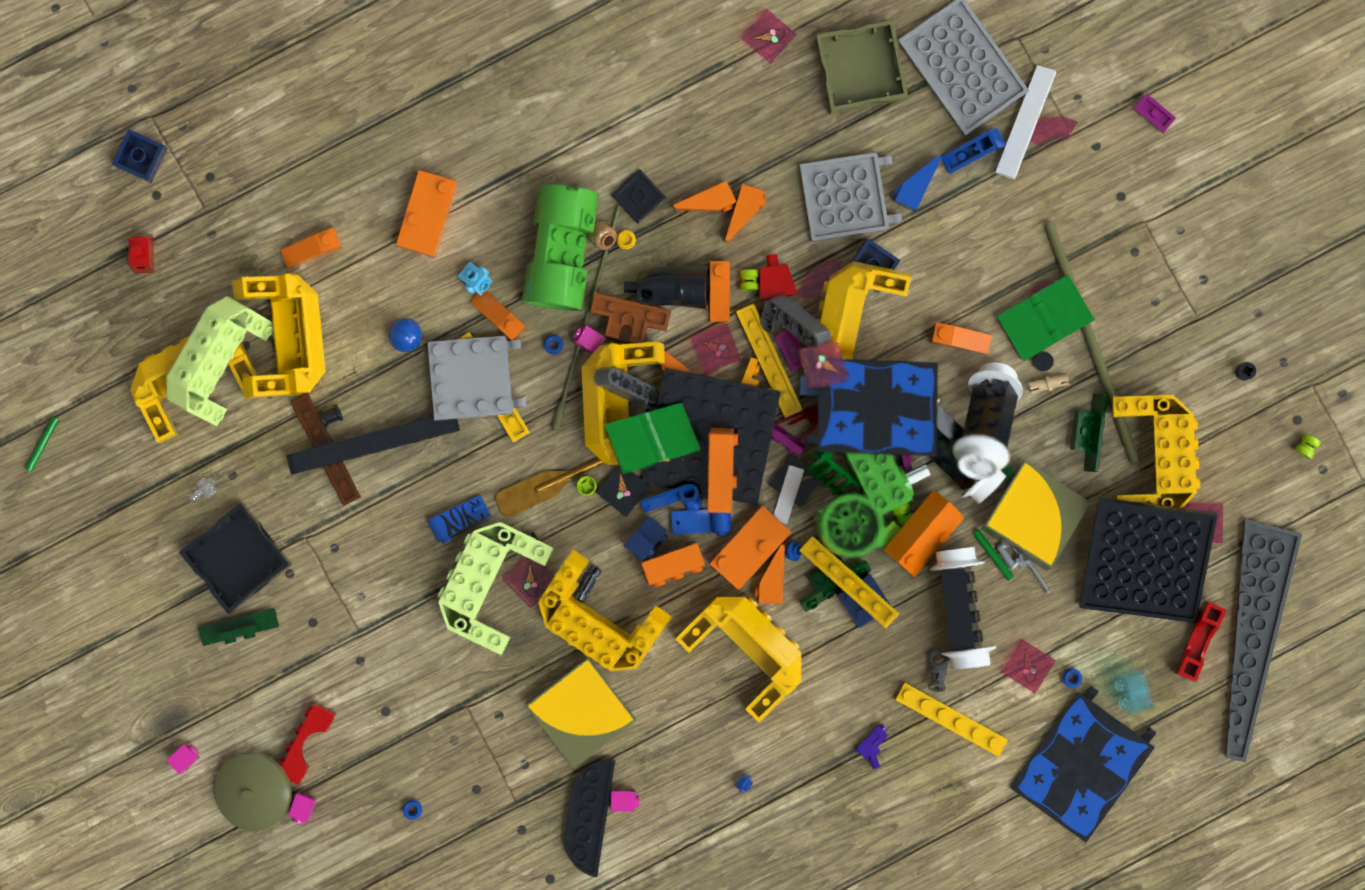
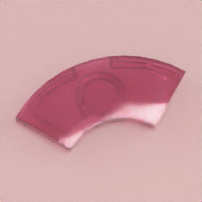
[1030,117,1077,147]
[800,260,841,298]

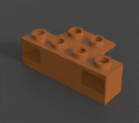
[590,293,671,344]

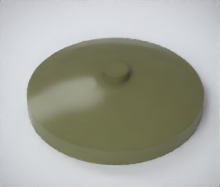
[214,752,292,831]

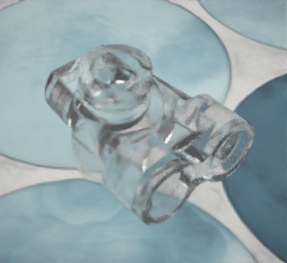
[186,476,219,503]

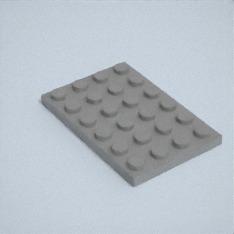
[898,0,1029,136]

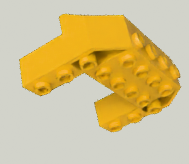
[810,261,911,362]
[232,274,326,399]
[130,336,259,443]
[582,342,669,465]
[1111,395,1200,508]
[538,550,672,671]
[675,597,801,723]

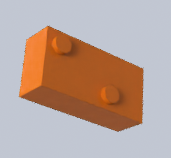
[396,170,458,258]
[708,427,738,513]
[883,490,965,578]
[709,506,791,590]

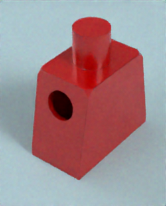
[128,236,154,274]
[759,254,797,301]

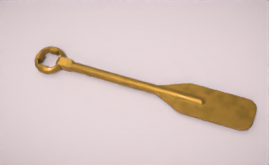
[496,458,604,517]

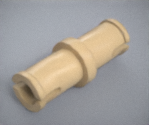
[1028,373,1070,394]

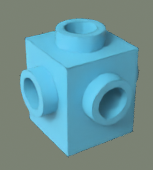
[457,262,493,296]

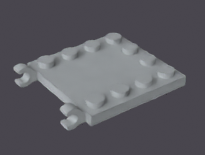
[800,152,902,242]
[428,336,526,421]

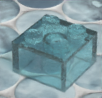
[1113,669,1154,714]

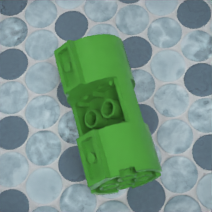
[522,184,599,311]
[814,495,889,557]

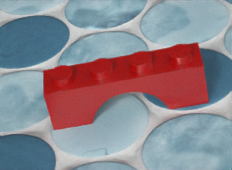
[1174,601,1227,682]
[279,703,336,785]

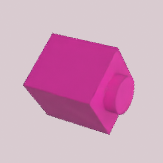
[572,326,606,355]
[166,743,200,775]
[611,790,639,812]
[288,792,317,824]

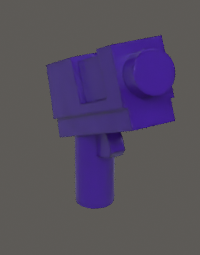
[856,724,888,769]

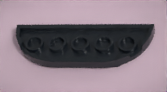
[564,759,615,878]

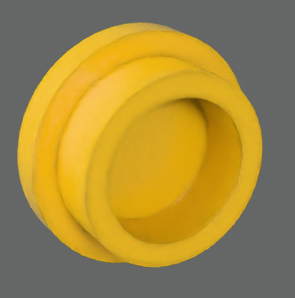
[616,230,636,250]

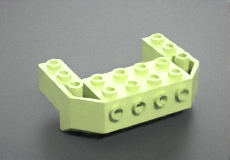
[167,296,273,426]
[438,522,554,655]

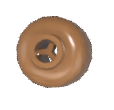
[588,221,617,250]

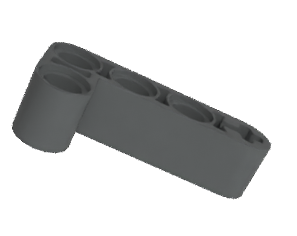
[761,294,832,349]
[594,368,659,417]

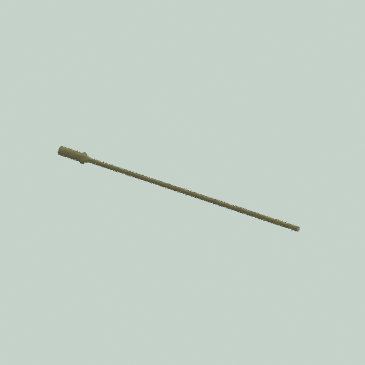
[552,205,621,431]

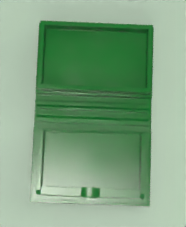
[997,275,1095,362]
[604,403,701,474]

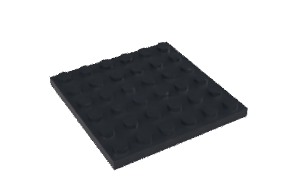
[642,367,781,505]
[1079,497,1218,623]

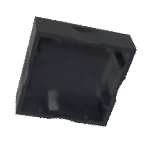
[179,503,292,614]

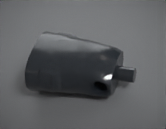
[624,265,710,310]

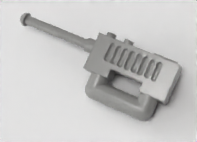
[997,543,1051,593]

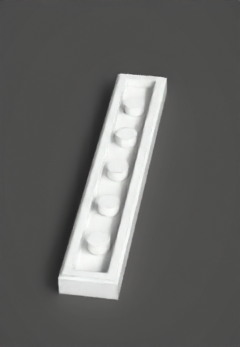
[996,65,1056,179]

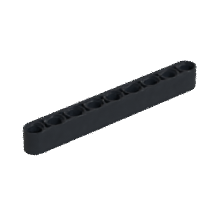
[286,416,460,475]

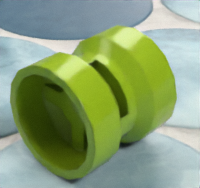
[740,270,759,291]
[1294,433,1321,460]
[577,476,597,496]
[891,502,914,527]

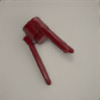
[775,404,818,443]

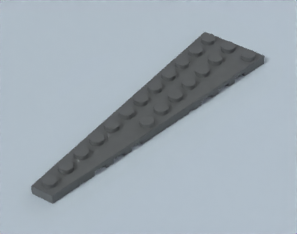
[1225,519,1302,762]

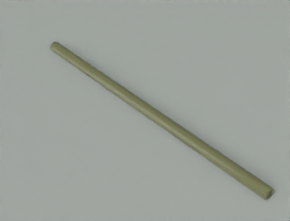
[1045,222,1140,464]

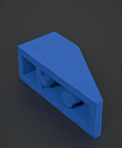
[942,128,1006,174]
[893,156,942,212]

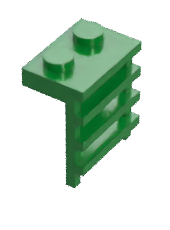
[804,449,860,497]

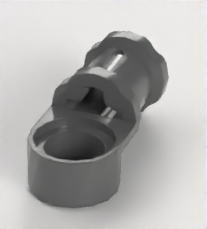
[928,650,948,692]

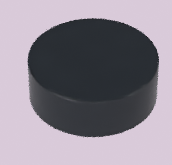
[1033,352,1054,372]

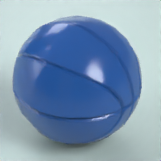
[388,318,422,352]

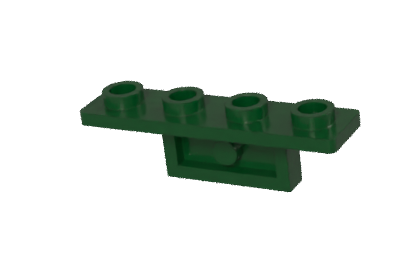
[1070,394,1107,472]
[800,556,871,612]
[199,608,279,646]

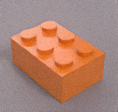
[641,543,705,588]

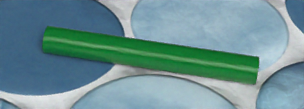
[25,416,59,472]
[973,530,1014,581]

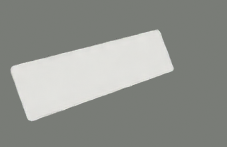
[773,465,804,524]

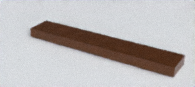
[290,393,361,506]

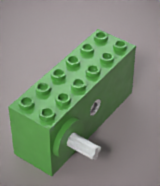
[842,453,931,515]

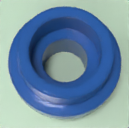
[544,335,563,355]
[784,541,802,561]
[1062,668,1082,688]
[736,774,753,793]
[403,800,422,820]

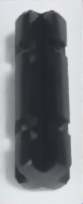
[574,566,601,603]

